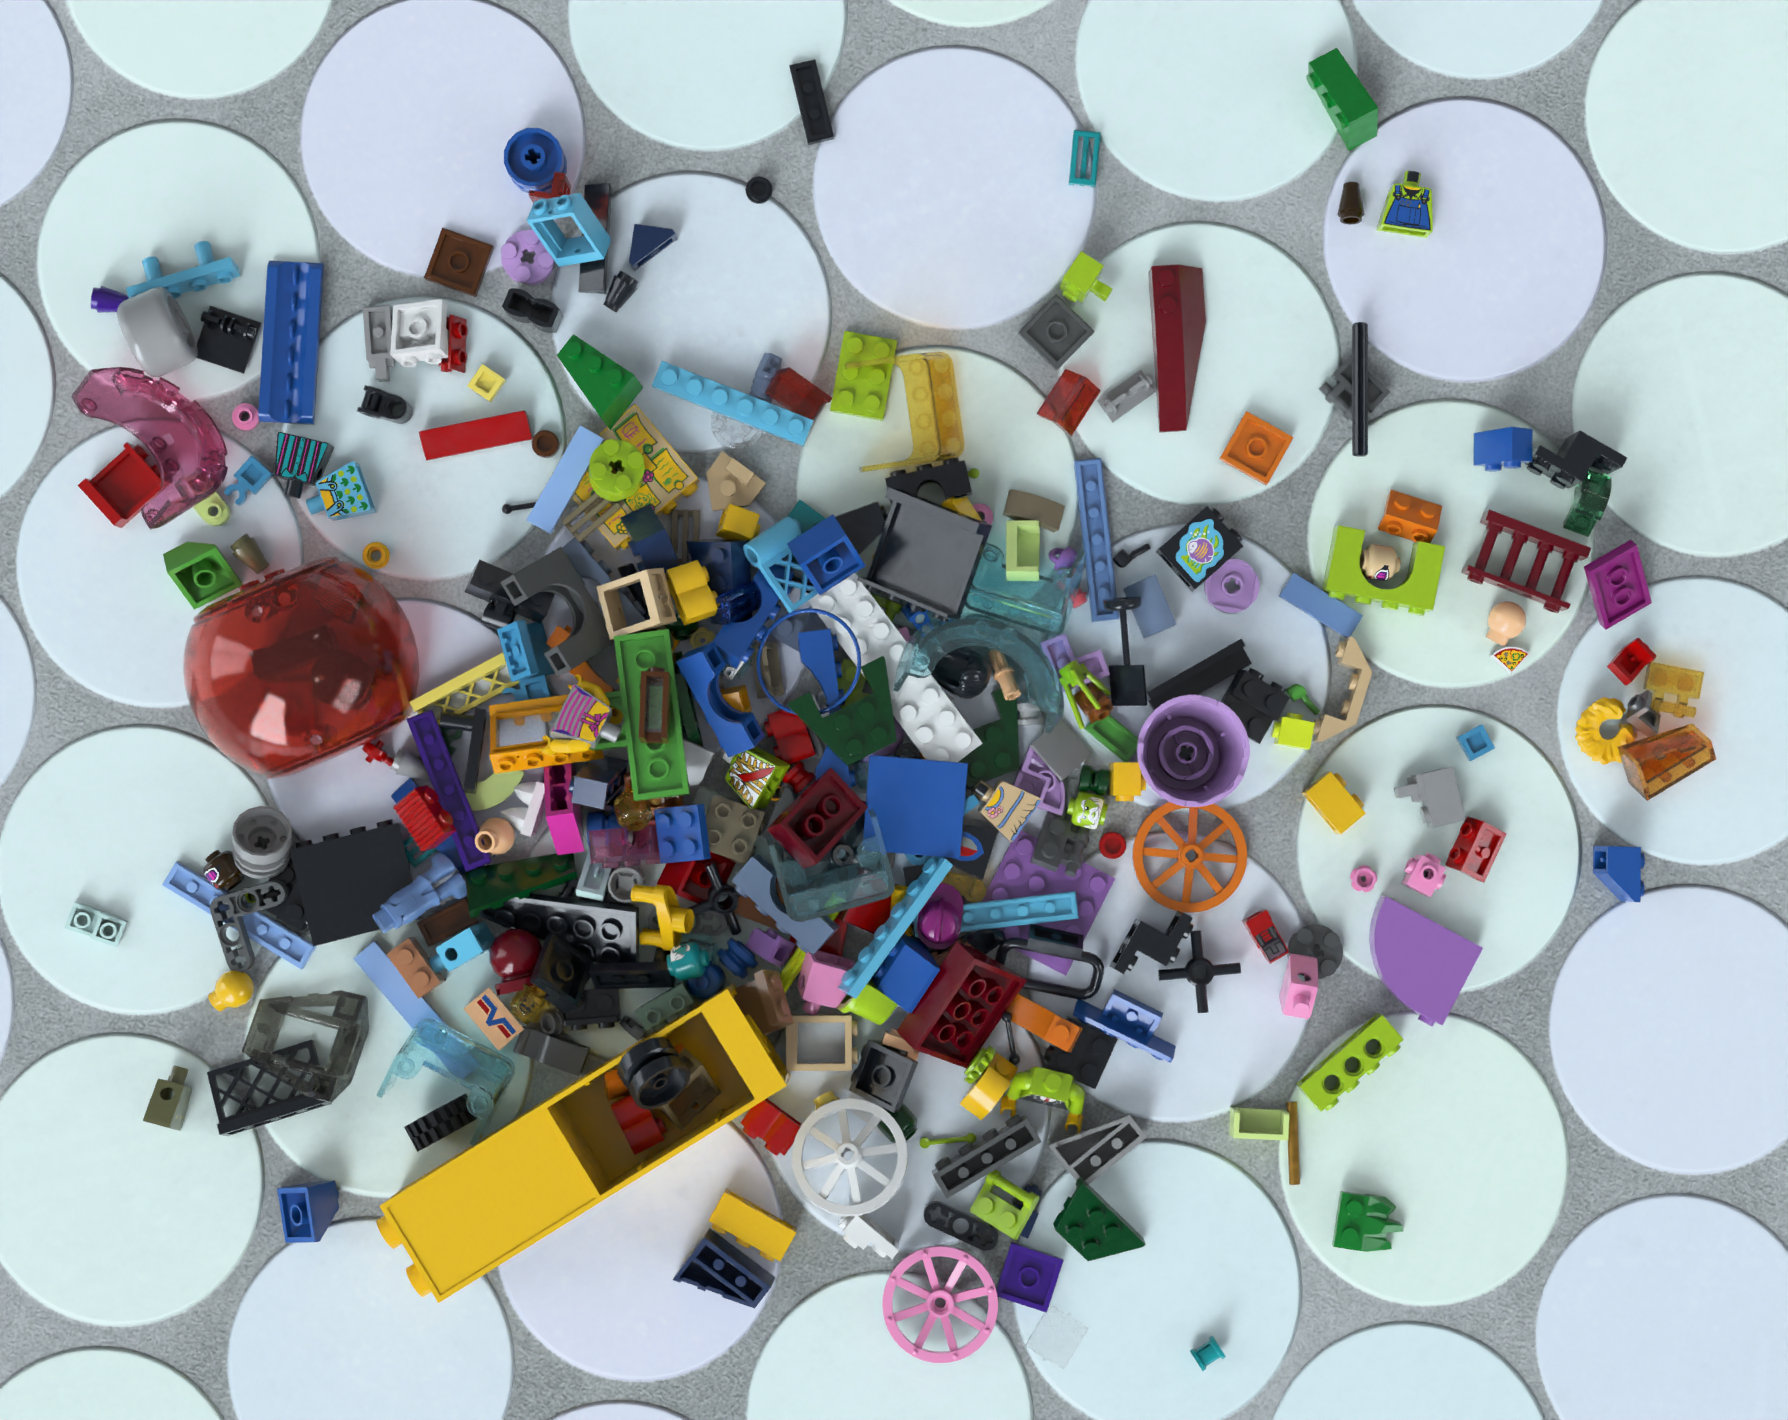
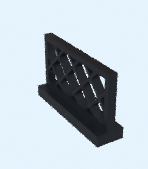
[207,1040,332,1136]

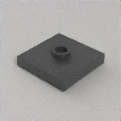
[1018,294,1095,371]

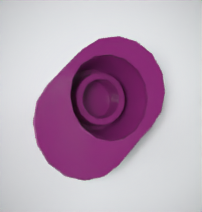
[917,883,963,949]

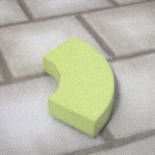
[463,770,525,811]

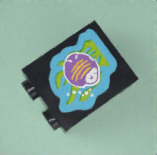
[1156,506,1243,592]

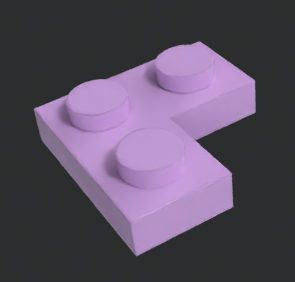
[1039,633,1110,694]

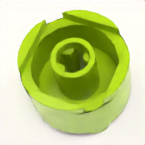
[588,439,645,502]

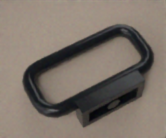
[995,924,1104,1000]

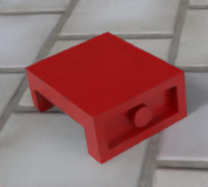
[78,442,170,528]

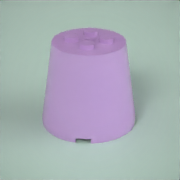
[1137,695,1250,807]

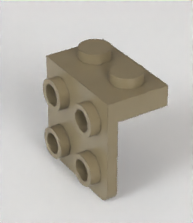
[706,796,765,865]

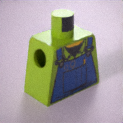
[1376,171,1433,238]

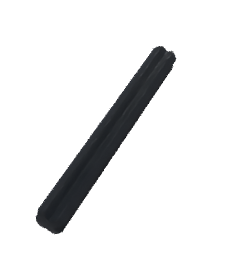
[1352,322,1368,457]

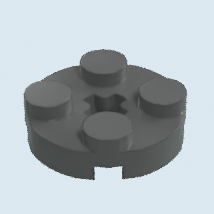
[1287,924,1343,979]

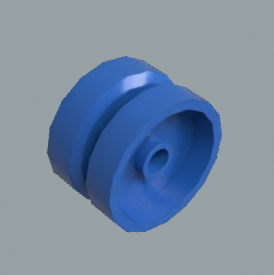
[504,128,567,195]

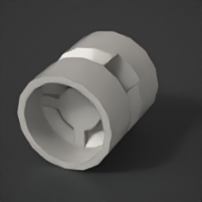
[608,864,646,903]

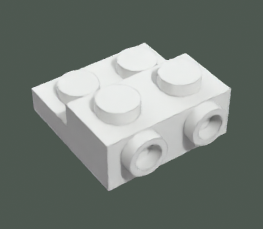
[390,299,449,367]
[838,1214,899,1259]

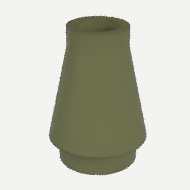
[230,533,270,575]

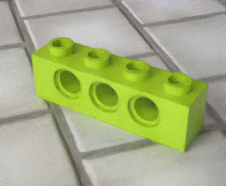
[1296,1013,1404,1112]

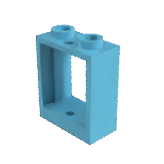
[527,193,612,267]

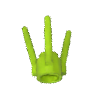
[1058,659,1111,729]

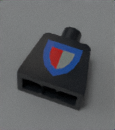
[943,825,998,880]

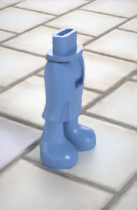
[372,852,467,933]

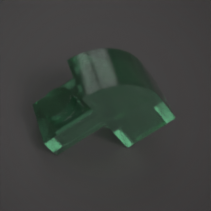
[1563,470,1612,537]

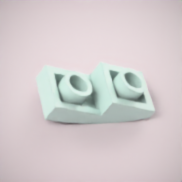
[64,901,127,947]

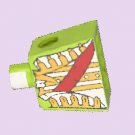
[723,747,790,809]

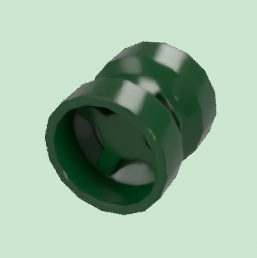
[1078,765,1110,796]

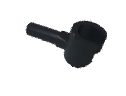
[1113,543,1151,568]

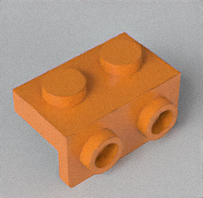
[1378,490,1442,543]

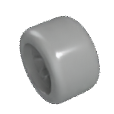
[117,287,198,377]

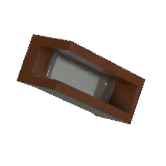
[639,667,672,743]

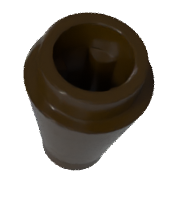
[1337,182,1365,225]

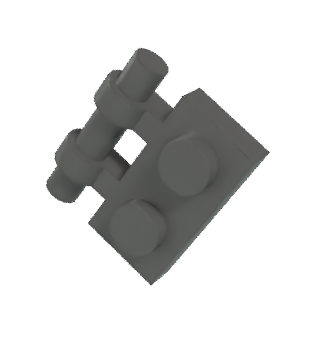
[1319,355,1390,420]
[1030,812,1090,877]

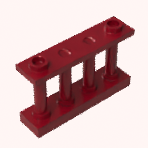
[1461,509,1591,613]

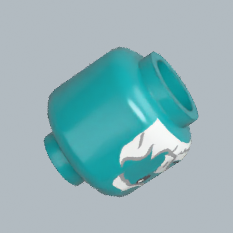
[667,942,709,981]

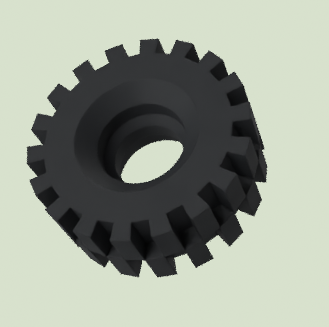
[404,1093,479,1152]

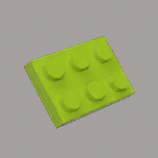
[830,331,897,421]

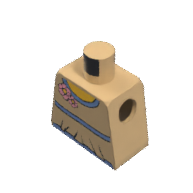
[972,779,1042,843]

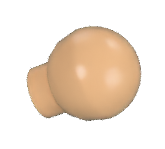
[1485,601,1526,647]
[475,817,515,855]

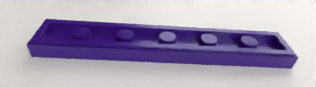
[406,709,492,872]

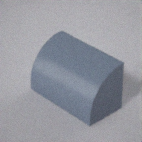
[1123,574,1177,639]

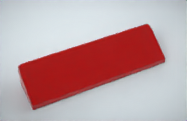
[419,410,532,461]

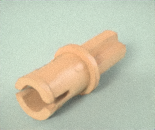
[988,647,1021,701]

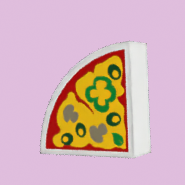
[1490,647,1530,674]

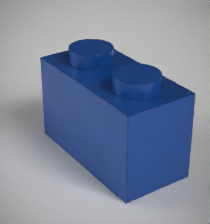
[1474,427,1533,472]

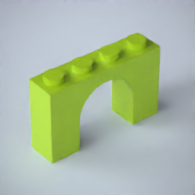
[1322,525,1445,616]

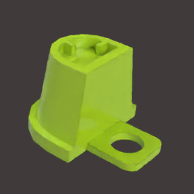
[837,979,897,1025]

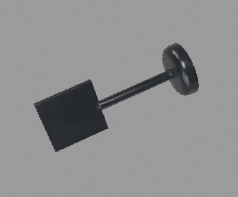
[1103,597,1147,706]

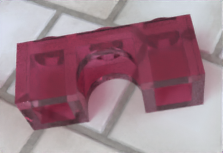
[588,825,660,869]

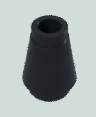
[603,270,638,313]

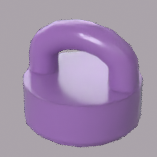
[1048,547,1077,574]

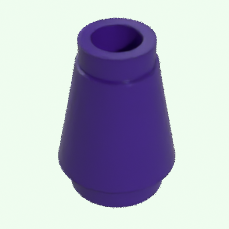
[91,286,129,313]

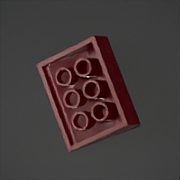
[897,941,1027,1068]

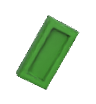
[1084,714,1138,762]

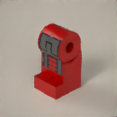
[1242,909,1289,964]

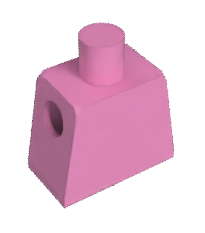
[797,951,856,1015]
[1279,953,1318,1019]

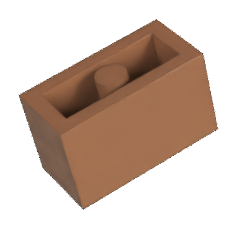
[386,937,446,999]

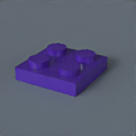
[996,1242,1064,1313]

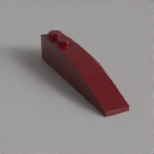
[1148,264,1206,433]

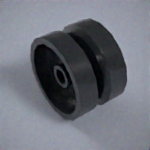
[617,1037,691,1110]

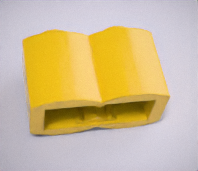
[665,560,720,626]

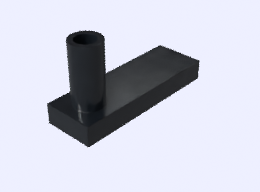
[440,708,487,794]
[588,947,676,989]

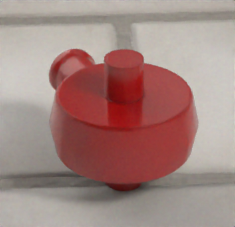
[362,740,394,766]

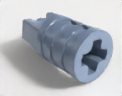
[749,353,782,403]

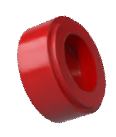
[1098,832,1126,859]

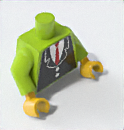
[1000,1067,1085,1132]

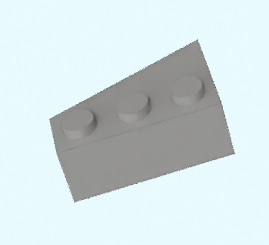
[1048,1114,1147,1184]

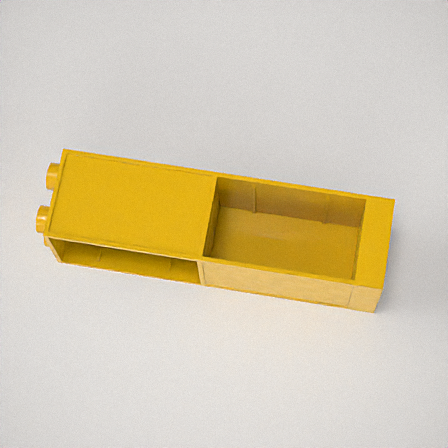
[376,982,791,1303]

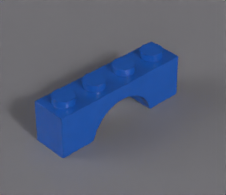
[713,564,795,669]
[676,641,765,757]

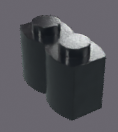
[502,288,564,333]

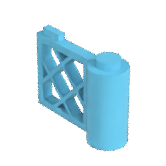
[743,517,818,613]

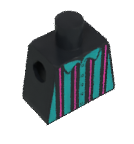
[275,431,334,499]

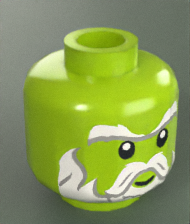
[1067,791,1108,830]

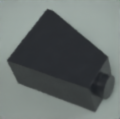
[813,502,888,555]

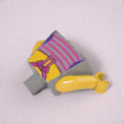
[539,674,622,756]

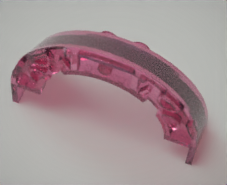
[71,367,228,530]

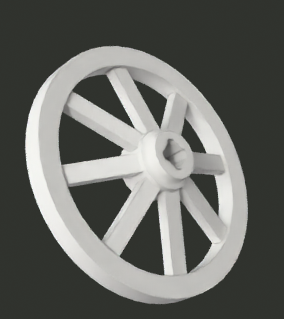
[792,1098,908,1216]

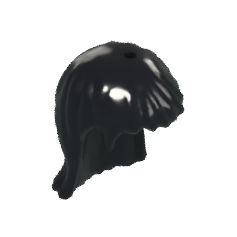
[923,633,991,699]

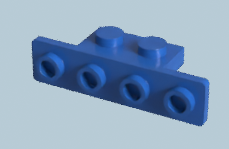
[1073,989,1176,1063]

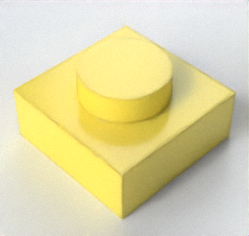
[467,364,506,403]

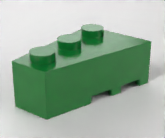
[1306,48,1378,151]
[557,334,643,430]

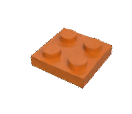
[1219,411,1294,486]

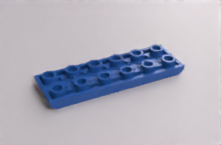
[258,260,324,425]

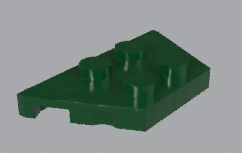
[673,651,704,747]
[1053,1177,1146,1261]

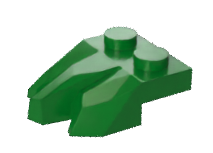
[1332,1191,1403,1252]

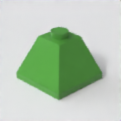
[163,542,243,610]

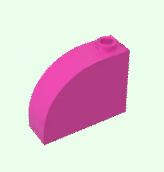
[544,763,585,855]

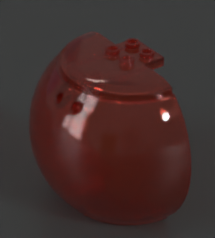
[183,557,419,779]

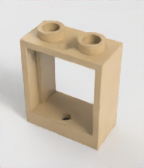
[597,568,677,640]
[786,1014,858,1071]

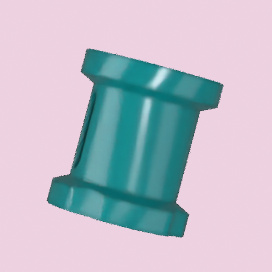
[1190,1336,1226,1371]

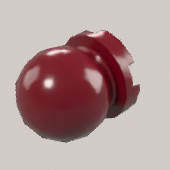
[489,929,542,995]

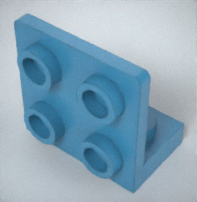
[497,620,555,682]

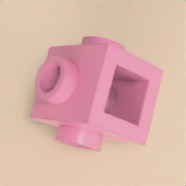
[1402,853,1446,897]

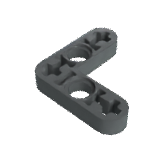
[210,880,289,973]

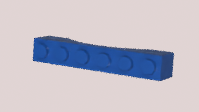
[797,629,856,788]

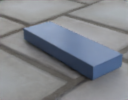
[1278,573,1363,638]

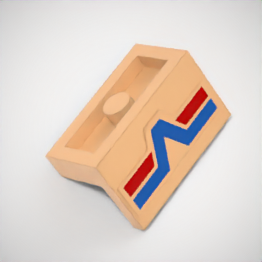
[464,988,524,1051]

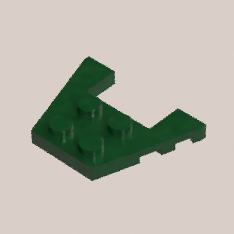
[787,656,897,766]
[959,689,1020,788]

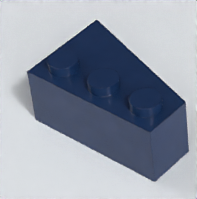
[673,1228,775,1309]

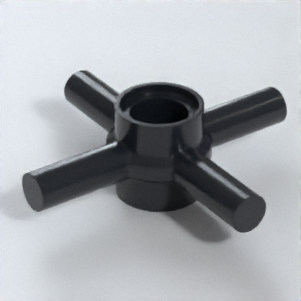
[688,861,742,935]
[1158,930,1241,1013]

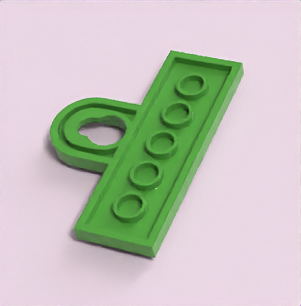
[589,629,690,801]

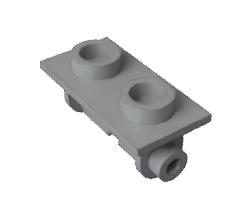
[1097,370,1156,423]

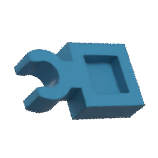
[224,456,274,506]
[502,674,552,702]

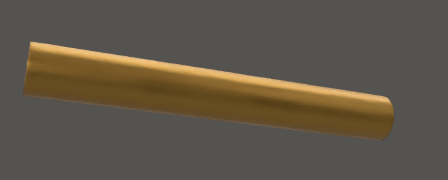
[1286,1101,1300,1185]

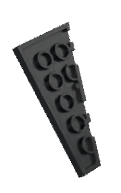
[478,893,639,963]

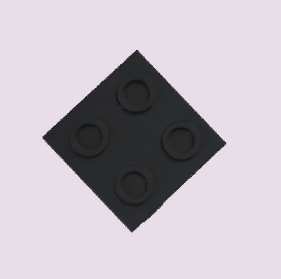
[197,306,262,374]

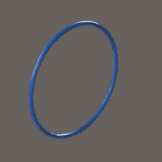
[756,608,861,715]

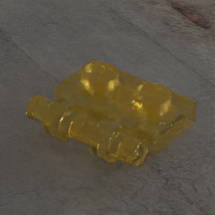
[1643,662,1704,718]

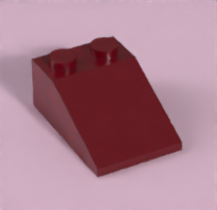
[767,768,868,869]

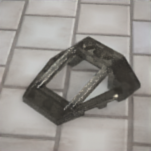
[242,990,369,1103]

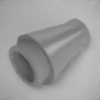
[391,749,429,781]

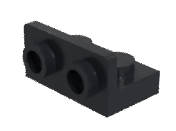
[564,989,621,1030]

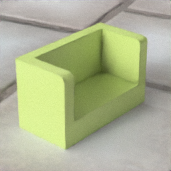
[1006,520,1040,581]
[1229,1107,1289,1140]

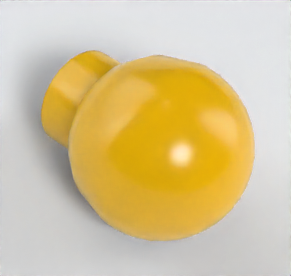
[208,970,254,1012]

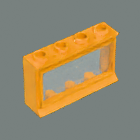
[488,694,604,774]

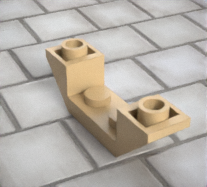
[1313,636,1372,743]

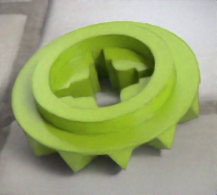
[964,1045,995,1084]

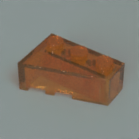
[1617,724,1716,801]

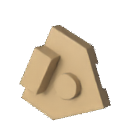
[706,451,766,511]

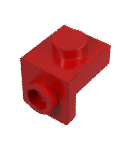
[1606,638,1657,686]

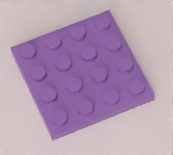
[978,830,1115,976]

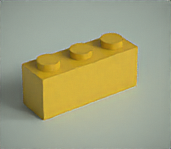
[708,1188,797,1262]

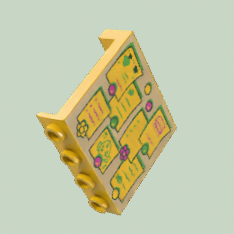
[552,404,700,551]

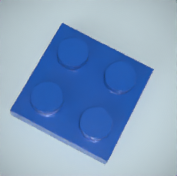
[654,804,711,864]

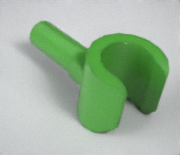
[1286,684,1320,715]

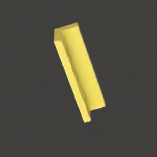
[410,652,522,726]

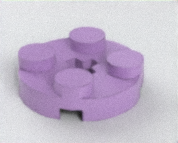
[501,229,555,285]
[1204,559,1260,614]

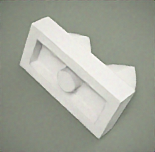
[501,781,545,837]

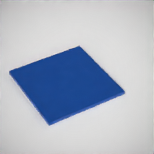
[862,755,968,859]

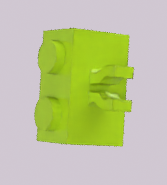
[1060,251,1113,303]

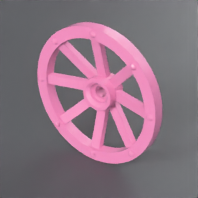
[882,1245,998,1363]

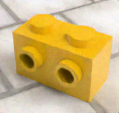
[1109,762,1146,801]

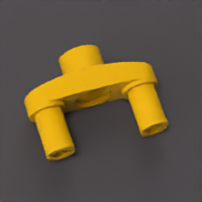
[631,884,694,951]

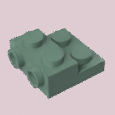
[635,980,695,1032]

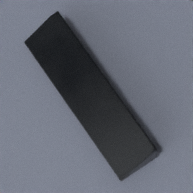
[578,183,612,294]

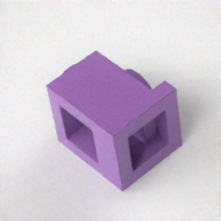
[745,927,795,968]

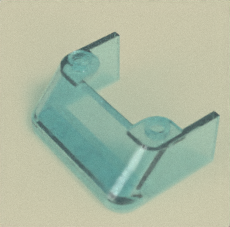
[965,520,1085,635]
[767,808,895,922]
[376,1018,515,1146]

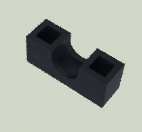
[885,457,972,505]
[465,559,555,624]

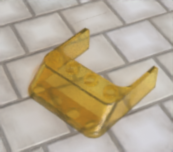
[844,352,964,473]

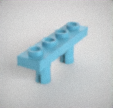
[126,241,241,299]

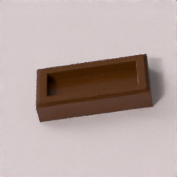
[417,898,479,947]

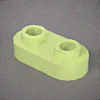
[184,478,231,526]

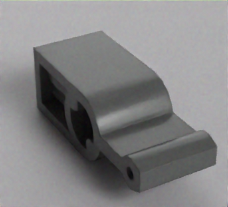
[513,1025,591,1076]

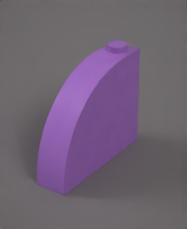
[1369,895,1483,1027]

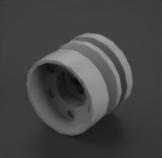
[232,806,292,879]

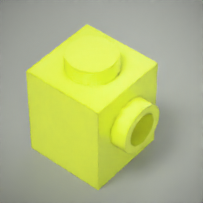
[1271,713,1315,750]

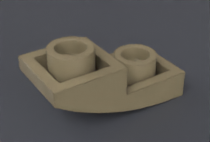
[1003,489,1065,533]

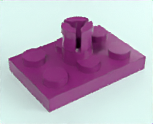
[1584,540,1652,630]

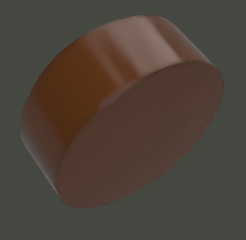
[532,430,560,458]

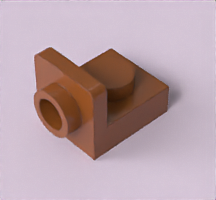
[1073,682,1114,724]

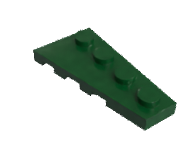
[465,853,577,918]

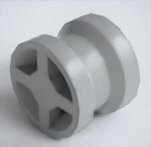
[1017,703,1045,726]

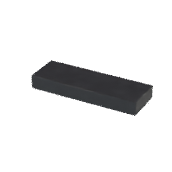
[789,59,834,145]

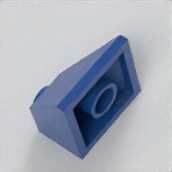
[277,1180,339,1243]

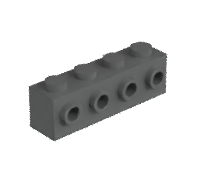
[932,1114,1041,1198]

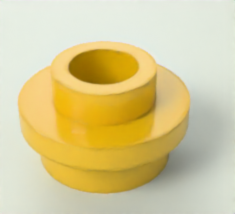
[362,542,390,569]

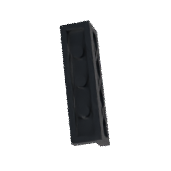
[1146,639,1252,711]

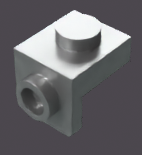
[1626,690,1661,738]

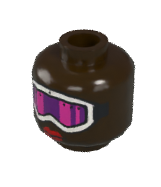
[203,850,244,891]

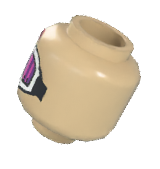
[1360,544,1401,581]

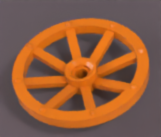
[1132,802,1247,913]

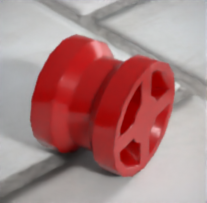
[782,761,815,795]

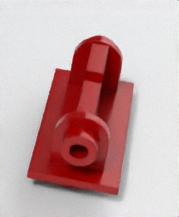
[438,314,468,373]

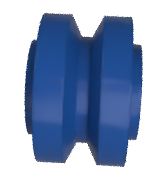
[716,937,759,979]

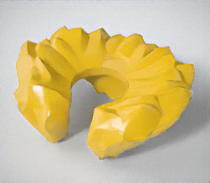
[1575,697,1638,765]

